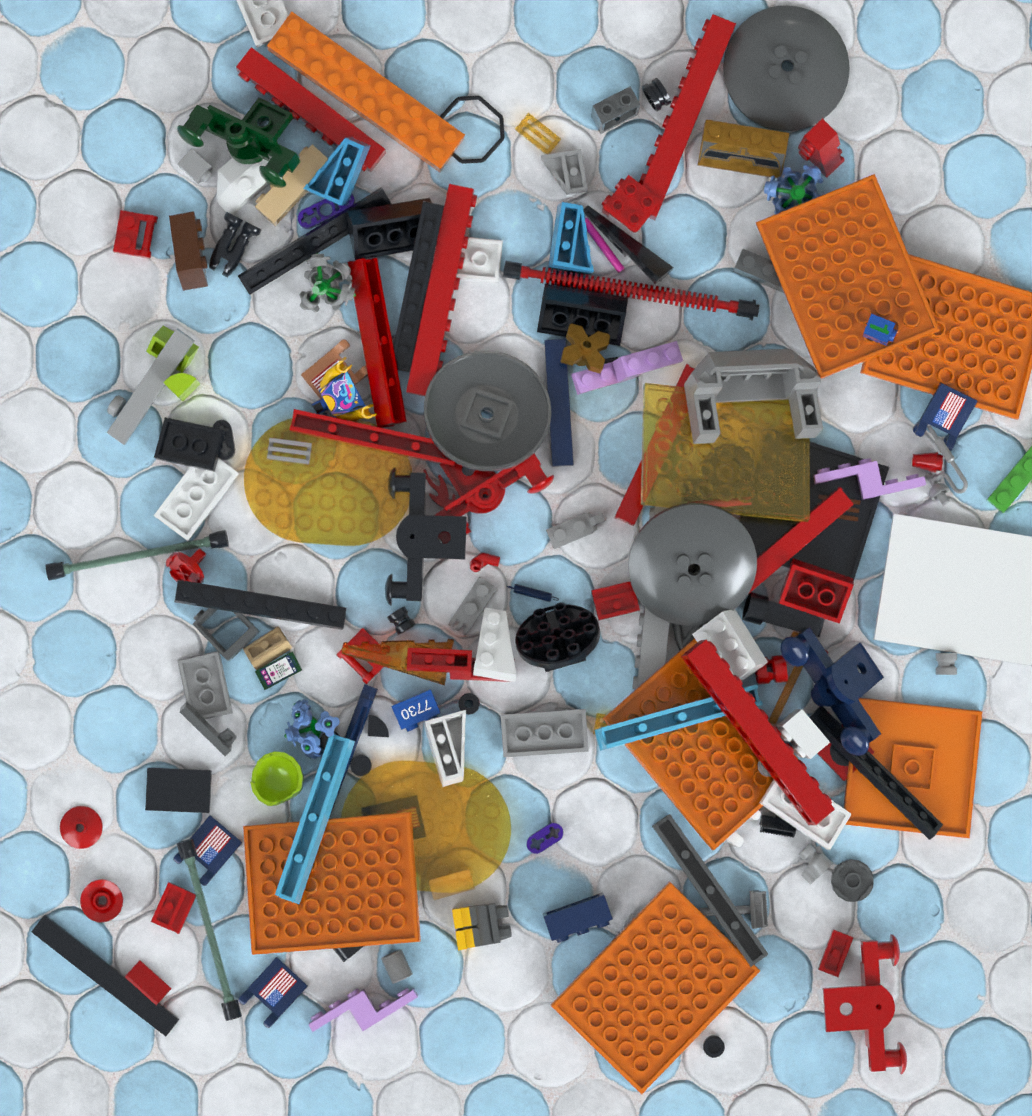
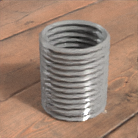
[381,949,413,984]

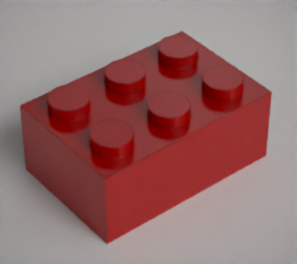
[779,558,854,624]

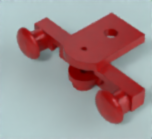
[433,454,554,544]
[823,934,907,1074]

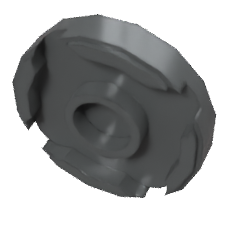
[831,859,874,902]

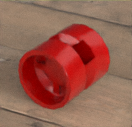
[755,655,788,685]

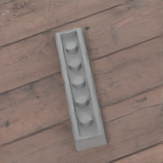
[107,328,195,445]

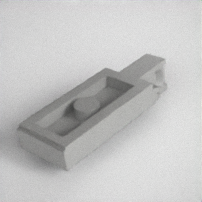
[546,512,605,549]

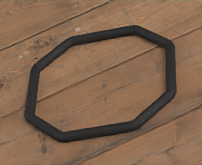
[440,96,505,164]

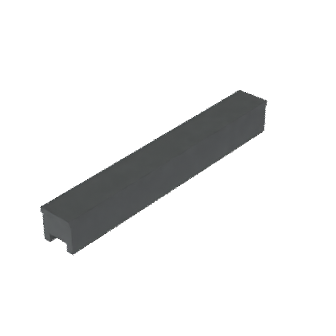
[652,814,768,967]

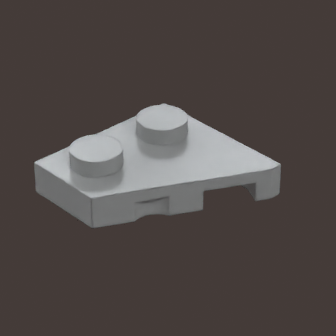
[541,149,588,195]

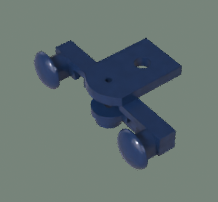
[780,627,884,756]

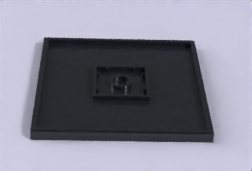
[739,428,889,580]

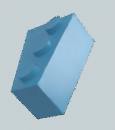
[303,137,371,206]

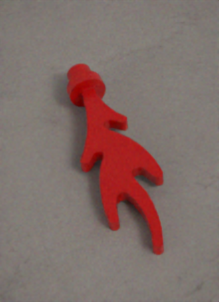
[423,469,472,535]

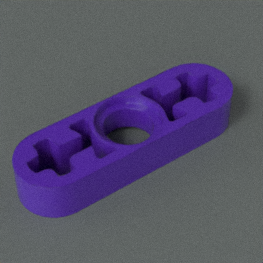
[298,194,355,229]

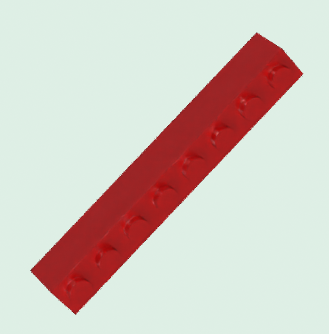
[236,47,386,173]

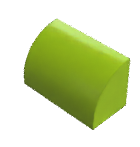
[146,326,199,373]
[163,373,200,401]

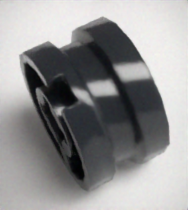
[642,78,671,112]

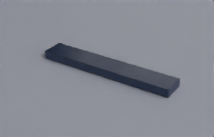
[544,339,574,467]

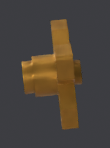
[560,323,610,373]

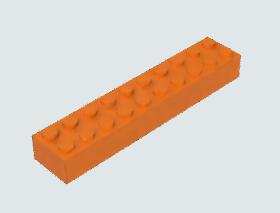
[267,11,465,172]

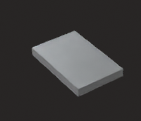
[177,651,233,719]

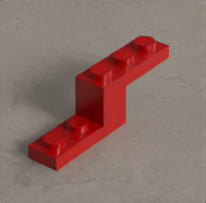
[407,648,515,682]

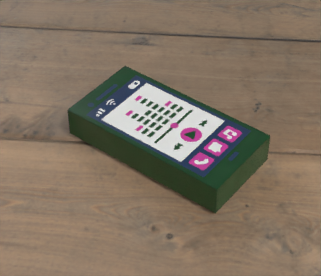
[255,651,302,690]

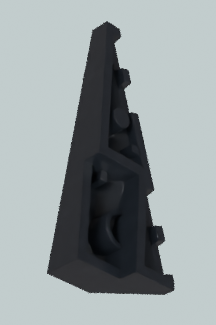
[583,205,674,284]

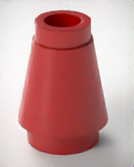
[912,452,943,473]

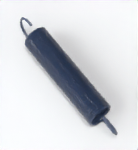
[506,584,559,602]

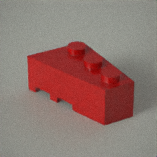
[798,118,845,178]

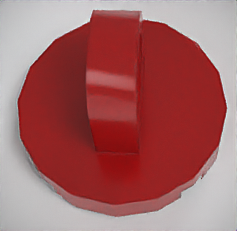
[166,548,206,584]

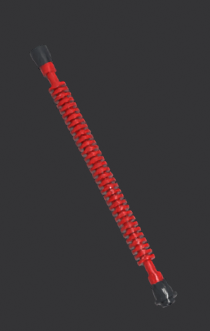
[503,261,760,321]

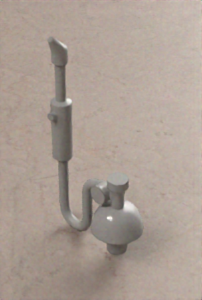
[924,424,968,505]

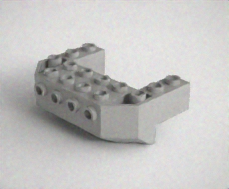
[684,349,823,444]

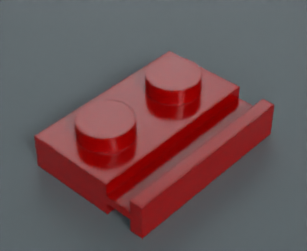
[591,581,640,621]
[151,882,196,934]

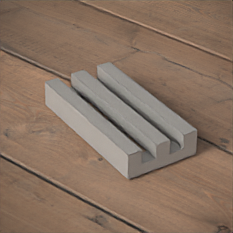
[267,438,312,465]

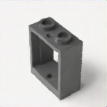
[591,86,640,134]
[193,608,260,661]

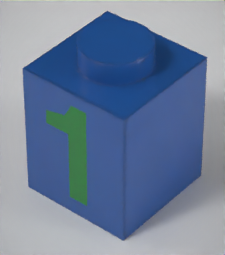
[863,313,897,346]

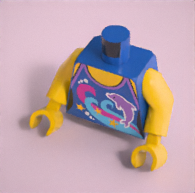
[312,357,376,421]

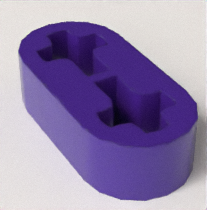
[526,823,563,854]

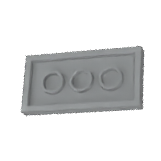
[501,709,589,757]

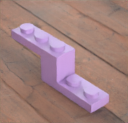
[571,341,683,395]
[813,458,926,500]
[308,988,418,1032]

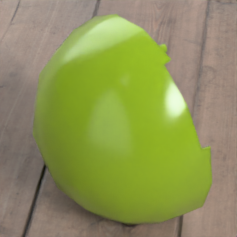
[250,752,304,806]

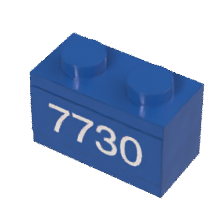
[391,690,441,732]

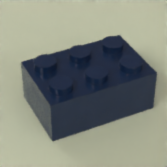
[543,892,613,943]

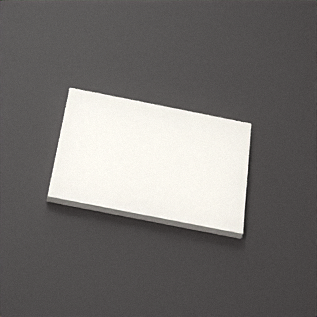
[873,514,1032,666]

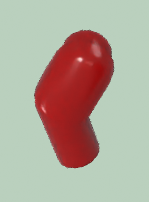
[470,552,500,572]

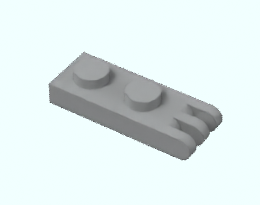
[448,577,497,636]

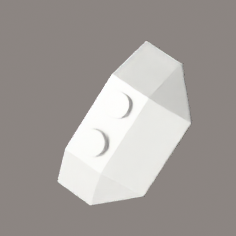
[216,158,270,215]

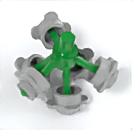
[299,253,356,312]

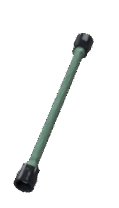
[45,530,229,581]
[176,838,242,1021]

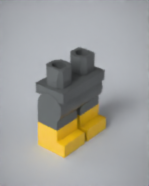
[452,903,512,951]

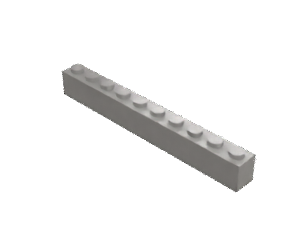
[632,482,683,689]

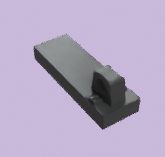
[180,702,237,756]

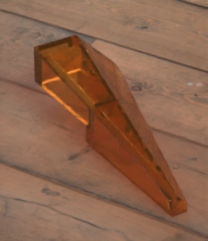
[342,639,454,686]

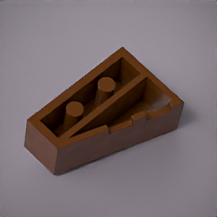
[169,211,208,291]

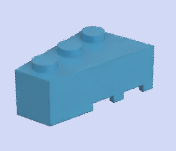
[548,202,594,275]

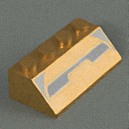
[698,119,789,178]

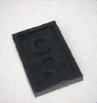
[154,417,226,472]
[145,768,212,813]

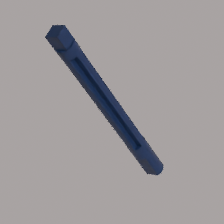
[329,684,378,818]

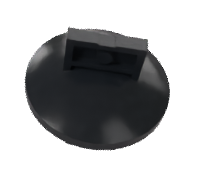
[515,603,600,672]

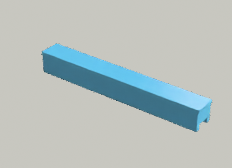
[594,684,763,751]
[275,735,355,904]

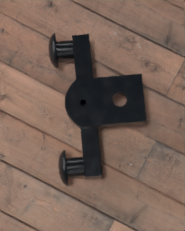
[385,467,467,606]

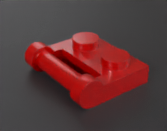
[113,210,158,259]
[336,628,393,685]

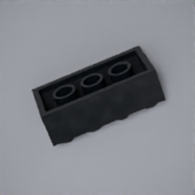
[347,198,437,260]
[537,284,628,346]

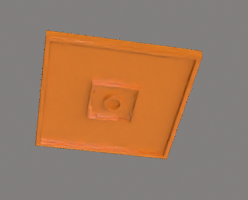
[843,698,982,838]

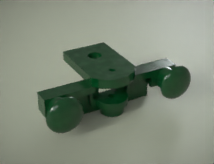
[177,97,301,188]

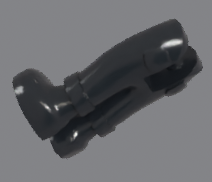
[209,212,262,278]

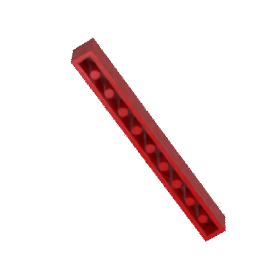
[639,14,736,220]
[406,184,477,397]
[681,639,835,825]

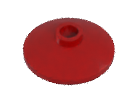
[60,806,103,849]
[80,879,123,922]

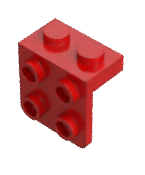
[601,175,660,233]

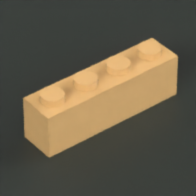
[255,144,328,226]

